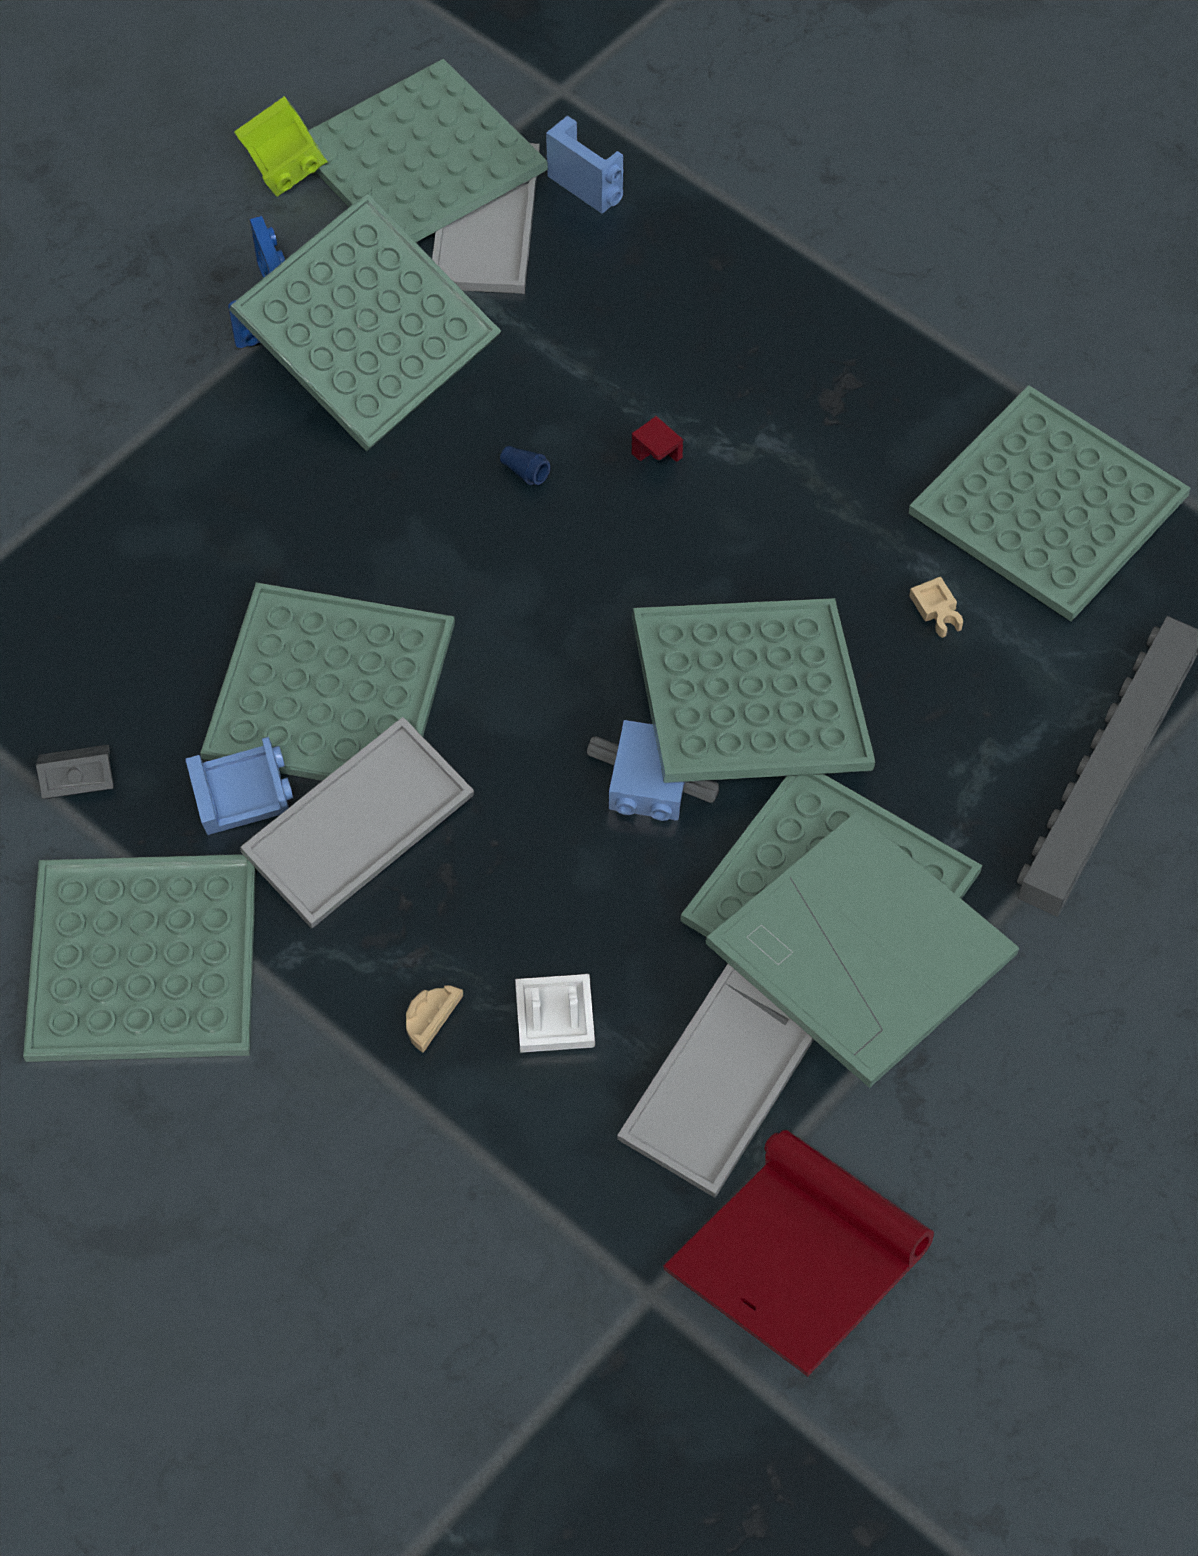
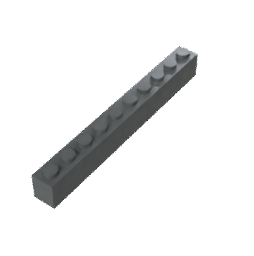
[1017,616,1198,917]

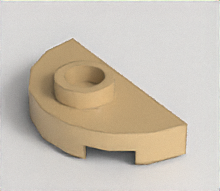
[406,986,463,1053]

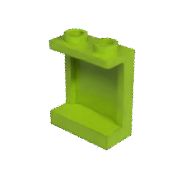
[234,96,328,197]

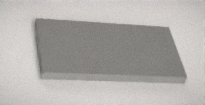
[432,143,540,294]
[240,717,474,928]
[617,964,814,1198]

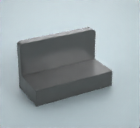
[36,745,114,799]

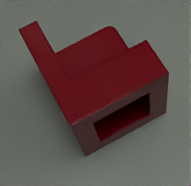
[632,416,683,462]

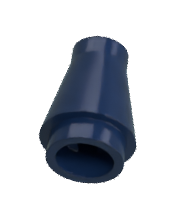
[500,446,550,485]

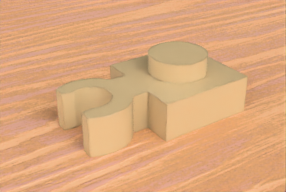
[909,577,963,638]

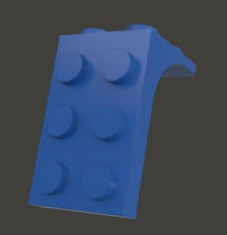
[228,216,285,348]

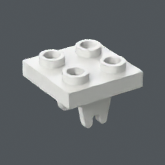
[515,974,595,1053]

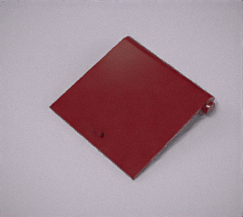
[664,1130,934,1377]

